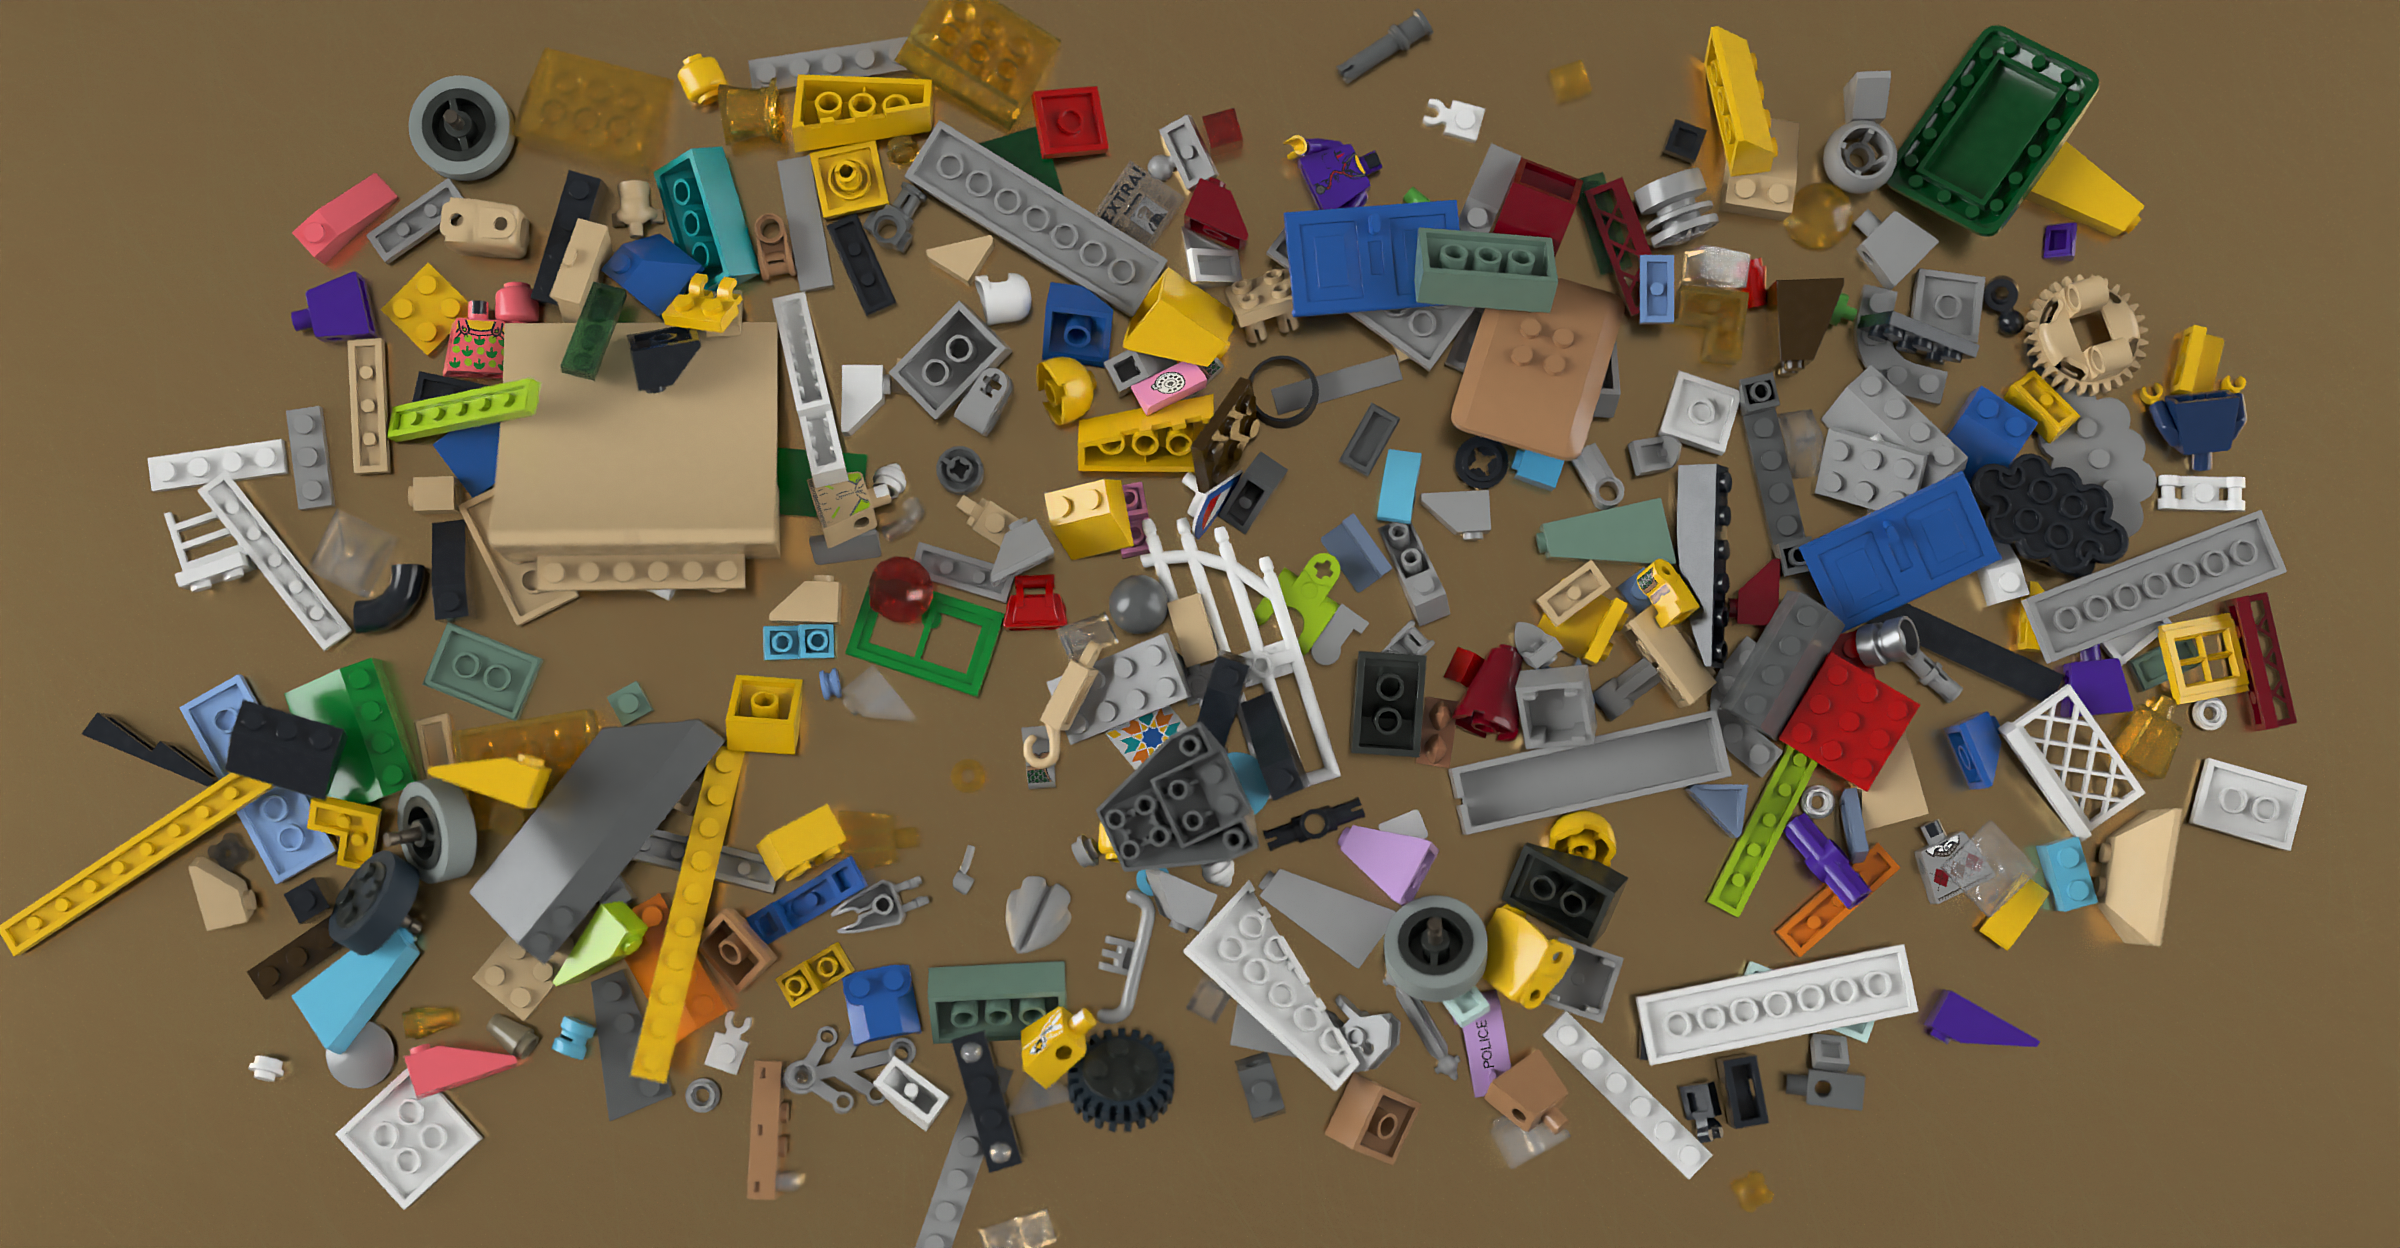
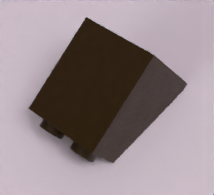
[1765,278,1844,376]

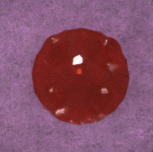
[869,556,933,622]

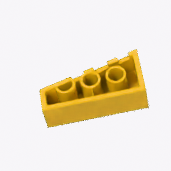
[792,74,934,153]
[1078,394,1214,472]

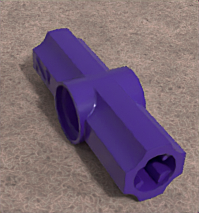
[1783,812,1872,909]

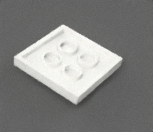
[335,1068,483,1210]

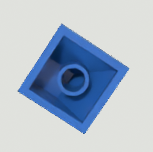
[601,233,705,319]
[1042,282,1114,367]
[1943,711,2002,790]

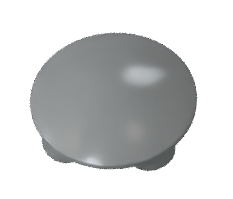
[326,1021,394,1089]

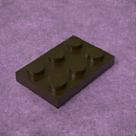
[1191,377,1260,494]

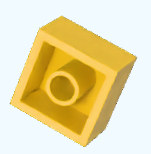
[756,804,847,882]

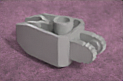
[831,876,930,934]

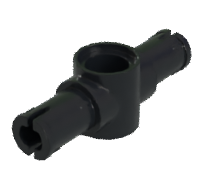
[1263,797,1366,852]

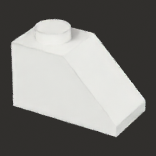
[841,365,891,436]
[1977,539,2029,606]
[873,1056,949,1131]

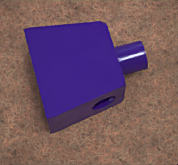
[291,271,377,342]
[2060,644,2134,718]

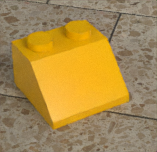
[1044,479,1134,560]
[726,675,803,755]

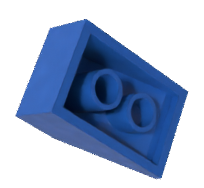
[1944,386,2038,506]

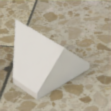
[1181,226,1242,289]

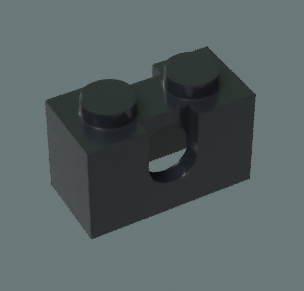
[1716,1053,1769,1129]

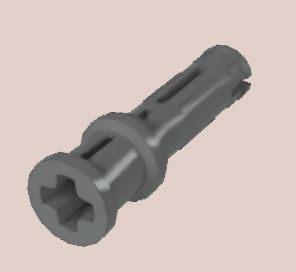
[1336,8,1433,85]

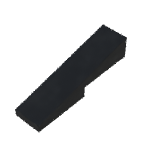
[81,712,219,787]

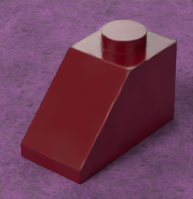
[1727,558,1780,628]

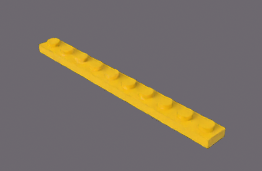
[630,746,745,1084]
[0,773,276,956]

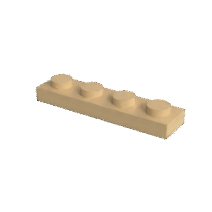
[348,338,391,475]

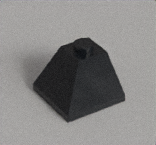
[627,326,701,394]

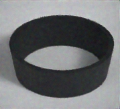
[1248,355,1319,428]

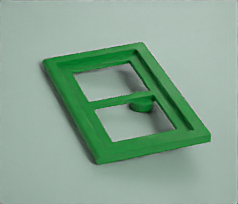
[845,571,1005,697]

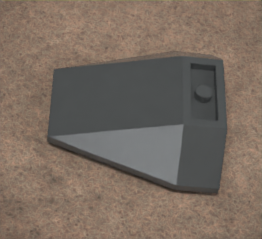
[1096,722,1259,872]

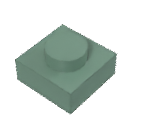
[607,681,654,727]

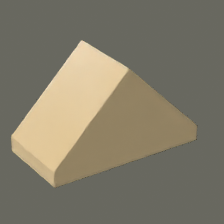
[926,235,995,287]

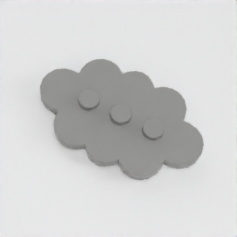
[2037,383,2157,537]

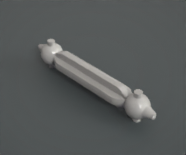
[1383,963,1461,1081]

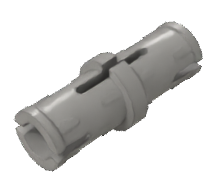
[1902,649,1963,704]

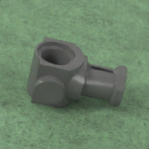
[863,181,928,252]

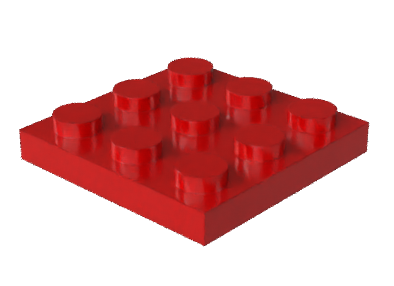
[1778,652,1921,792]

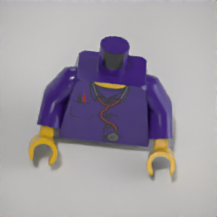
[1283,135,1382,210]

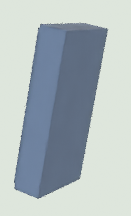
[1839,788,1869,864]

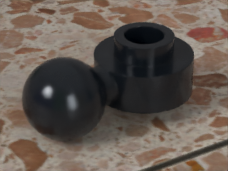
[1984,275,2025,336]

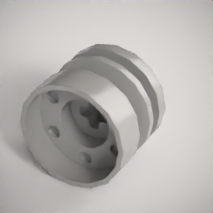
[1633,168,1719,248]

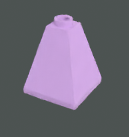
[1338,825,1440,907]

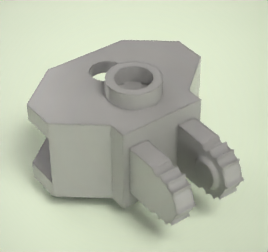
[1325,994,1401,1073]

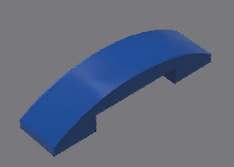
[746,856,868,945]

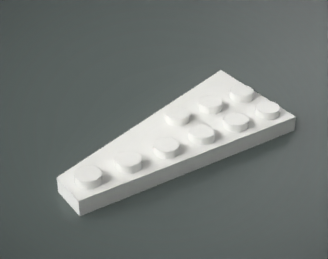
[1183,880,1360,1091]

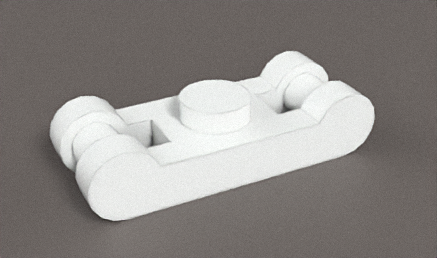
[2158,475,2245,512]

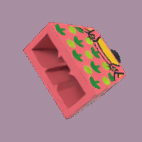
[443,300,505,380]

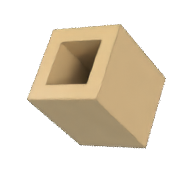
[408,476,461,514]

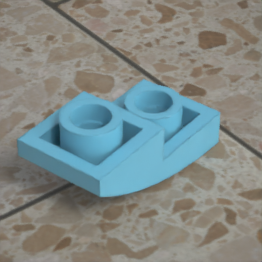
[1377,449,1422,524]
[763,624,834,661]

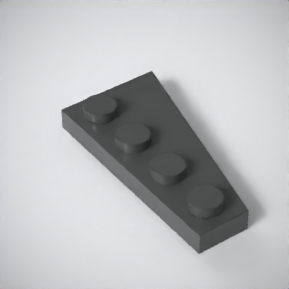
[591,969,675,1122]

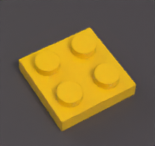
[380,263,469,358]

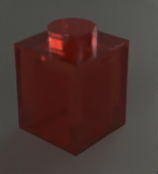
[1202,108,1244,157]

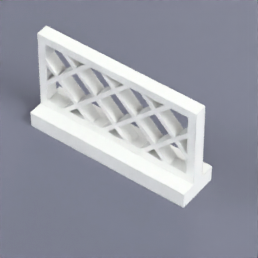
[1998,684,2145,842]

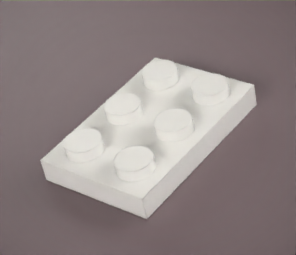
[2189,758,2307,851]

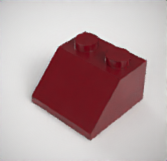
[1184,177,1249,253]

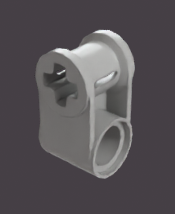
[1381,619,1435,655]

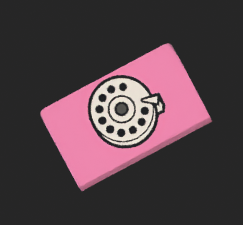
[1131,362,1207,416]

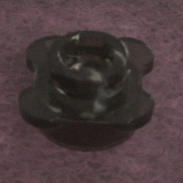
[208,833,249,872]

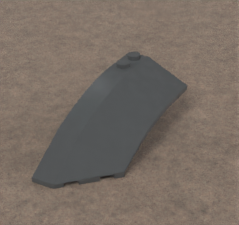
[469,718,726,965]

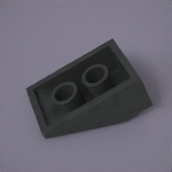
[1349,651,1427,757]
[1502,842,1628,947]

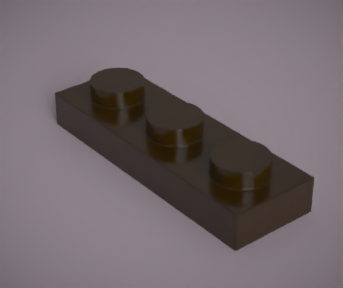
[247,915,346,1000]

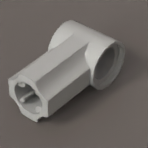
[1571,443,1625,510]
[1593,657,1662,721]

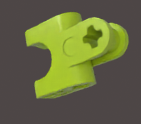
[1253,553,1340,656]

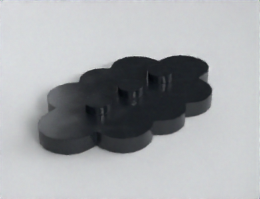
[1969,453,2129,575]

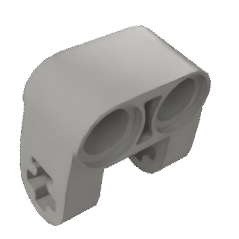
[954,368,1014,436]

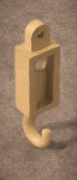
[1023,640,1102,769]

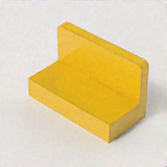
[2169,325,2224,395]

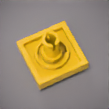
[810,140,890,220]

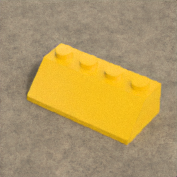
[1704,26,1778,177]

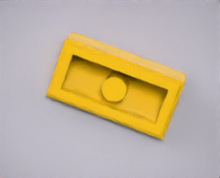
[2004,370,2081,444]

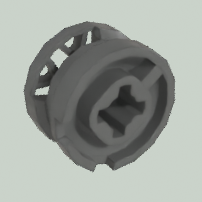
[936,446,984,495]

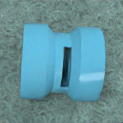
[551,1015,596,1060]

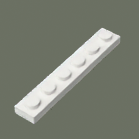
[197,470,352,652]
[1542,1011,1713,1179]

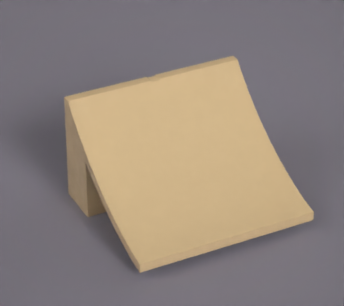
[489,322,781,591]

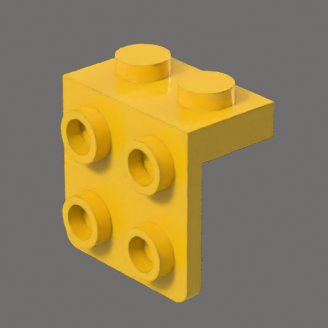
[1537,578,1629,666]

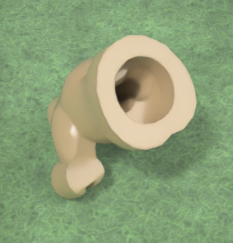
[612,180,664,239]

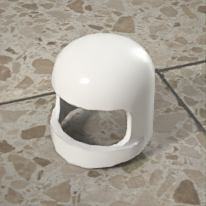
[975,273,1032,325]

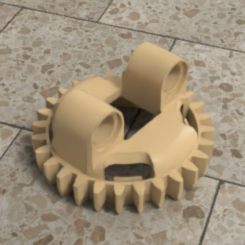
[2023,274,2149,397]

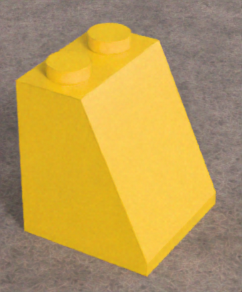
[1122,267,1234,367]

